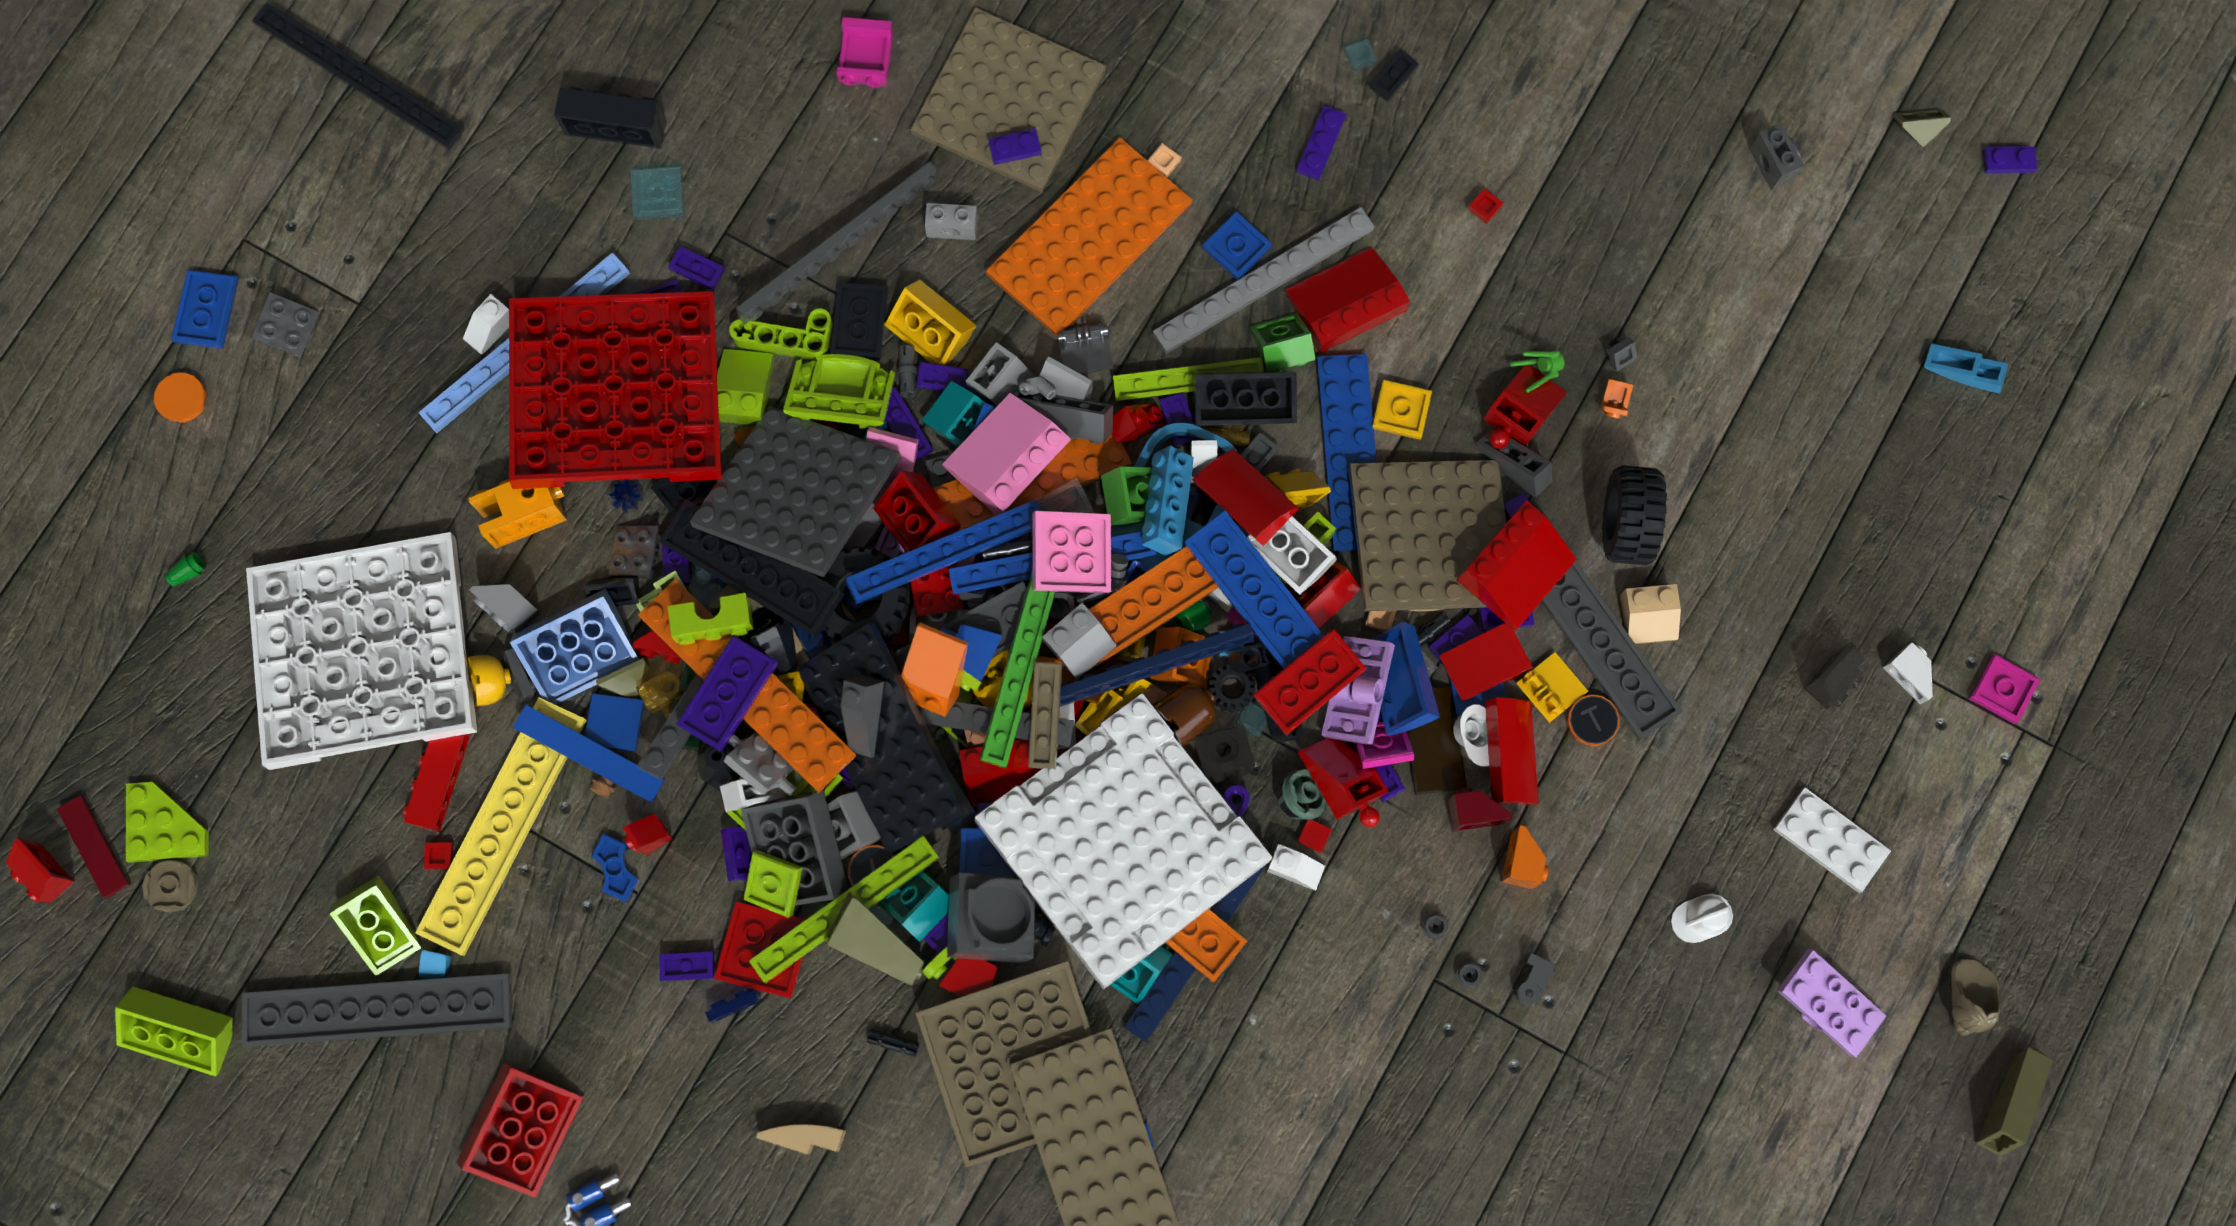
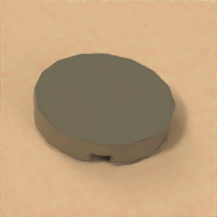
[142,859,198,913]

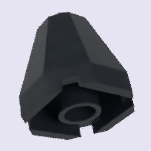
[739,611,797,675]
[697,743,740,792]

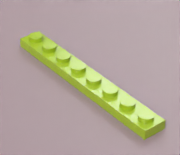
[749,836,939,983]

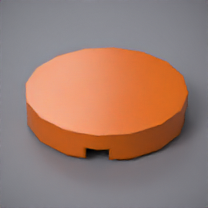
[154,373,207,423]

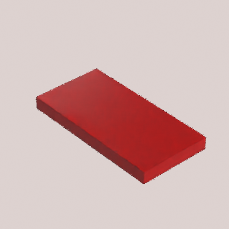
[1253,628,1367,735]

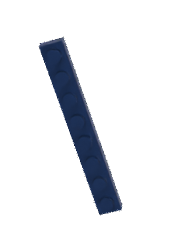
[1060,623,1254,707]
[1124,867,1265,1043]

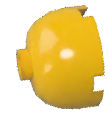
[468,655,511,707]

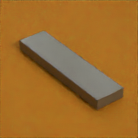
[1029,662,1062,769]

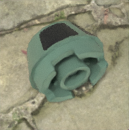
[1277,769,1326,820]

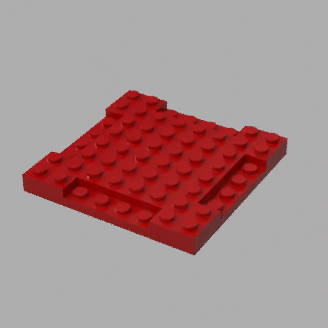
[509,291,722,489]

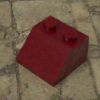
[1447,788,1512,832]

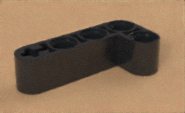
[1229,643,1303,742]

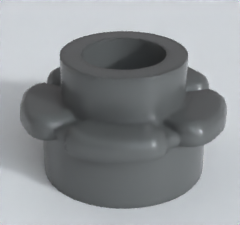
[1422,914,1448,940]
[1456,962,1482,988]

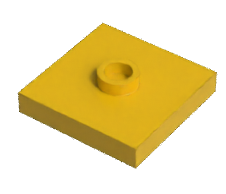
[1372,379,1432,440]

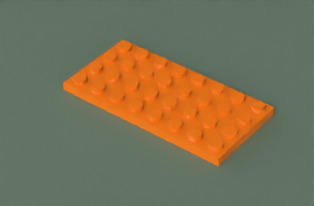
[986,138,1192,338]

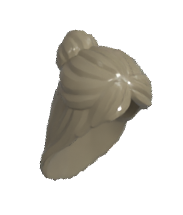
[1951,959,2001,1036]

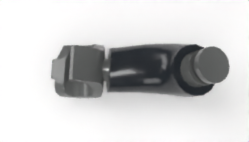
[1049,554,1130,620]

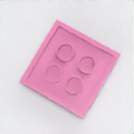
[1033,511,1111,593]

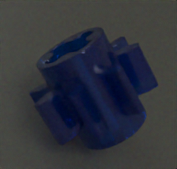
[609,480,643,514]

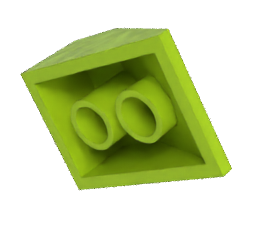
[717,349,774,425]
[329,875,422,976]

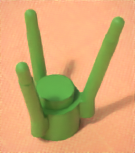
[1510,350,1564,393]

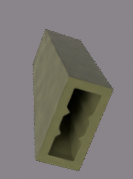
[824,892,924,986]
[1976,1047,2053,1156]

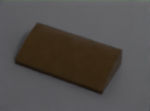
[1406,687,1467,796]

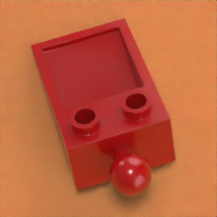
[1483,365,1567,449]
[1298,738,1389,828]

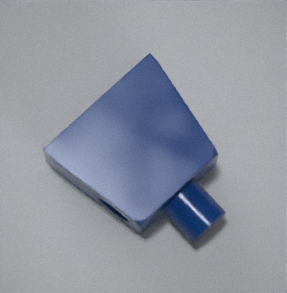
[941,623,1003,681]

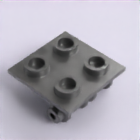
[252,292,319,358]
[1057,323,1114,374]
[609,526,662,580]

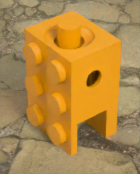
[468,479,567,549]

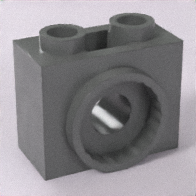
[1749,124,1804,191]

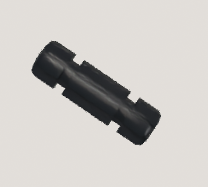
[867,1029,919,1056]

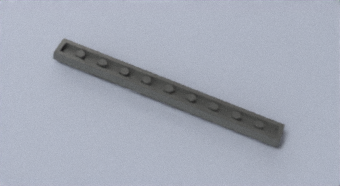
[737,162,936,325]

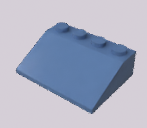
[510,589,640,705]

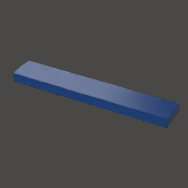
[513,705,665,803]

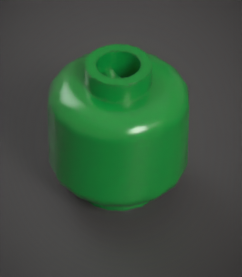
[1172,600,1212,632]

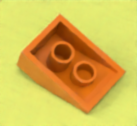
[902,623,968,717]

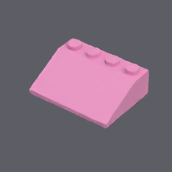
[942,393,1071,516]

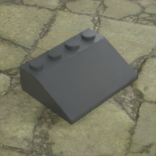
[741,790,849,906]

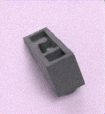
[1476,428,1553,497]
[841,675,884,758]

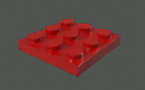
[714,902,807,999]

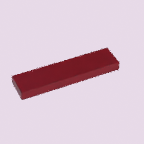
[57,795,130,899]

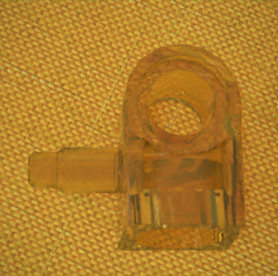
[636,672,684,719]

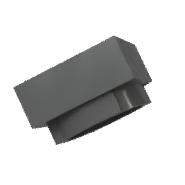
[947,873,1035,963]

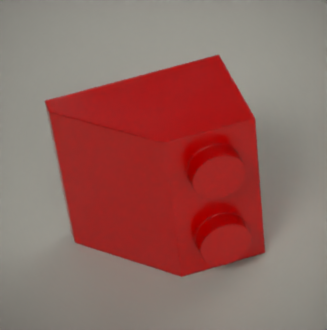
[6,838,75,903]

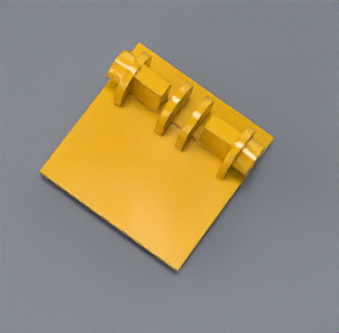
[1516,652,1588,723]

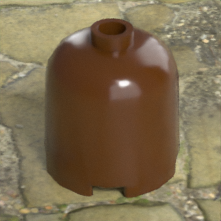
[1153,684,1216,747]

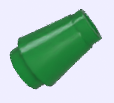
[164,552,206,587]

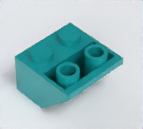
[921,381,985,449]

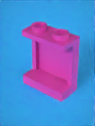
[836,17,893,87]

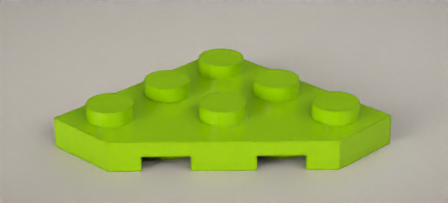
[126,782,209,863]

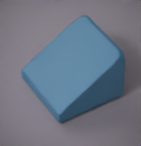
[418,950,452,979]

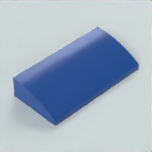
[1370,622,1440,736]

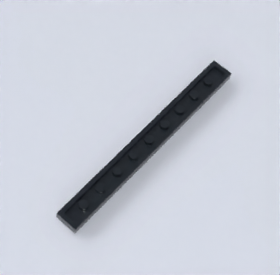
[252,2,464,150]

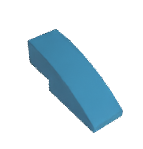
[1924,344,2008,394]

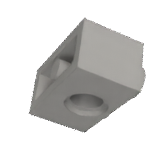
[925,203,978,240]

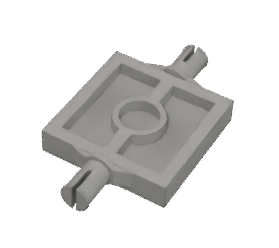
[724,732,797,797]

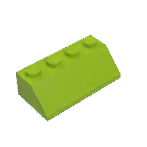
[115,987,233,1076]

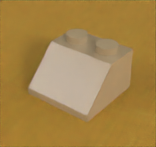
[1620,584,1681,644]

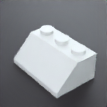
[1247,517,1337,594]

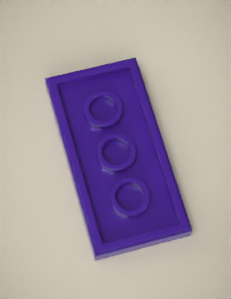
[676,636,778,752]

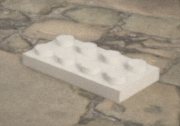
[1773,788,1891,893]

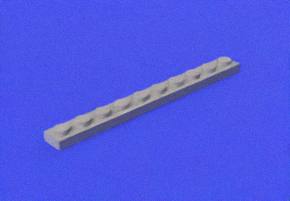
[1153,207,1375,354]

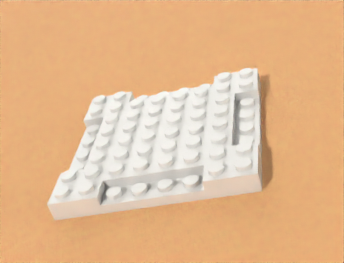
[246,532,477,770]
[975,693,1272,990]

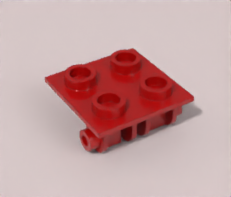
[910,563,964,616]

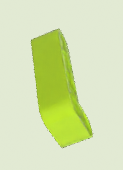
[729,308,833,361]

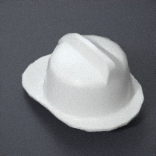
[1453,705,1489,766]
[1671,893,1733,943]

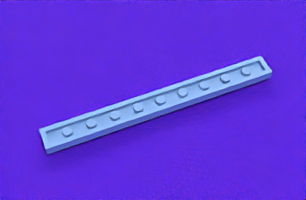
[418,253,630,433]

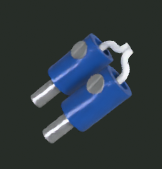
[563,1173,632,1226]

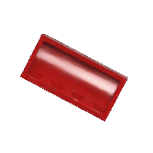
[1192,449,1299,546]
[1485,697,1539,805]

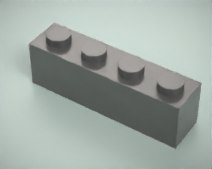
[1013,389,1113,443]

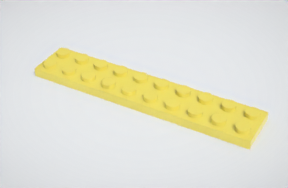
[415,697,587,956]

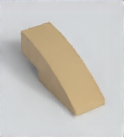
[756,1125,846,1154]

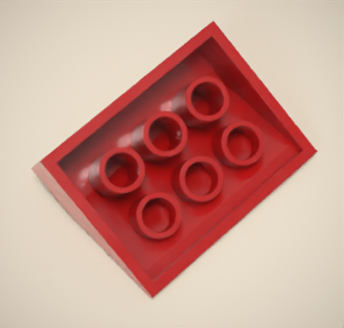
[1285,247,1410,354]
[1456,500,1577,631]
[456,1062,583,1198]

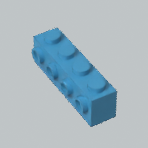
[1141,446,1194,556]

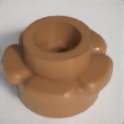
[590,776,615,799]

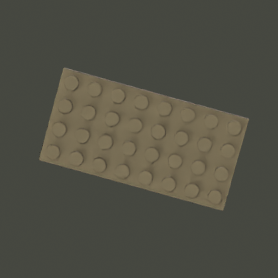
[1010,1028,1179,1226]

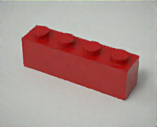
[403,734,471,832]

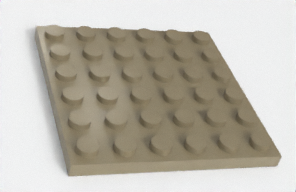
[911,8,1106,193]
[1348,460,1506,611]
[916,961,1092,1168]

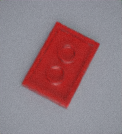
[1439,623,1533,702]

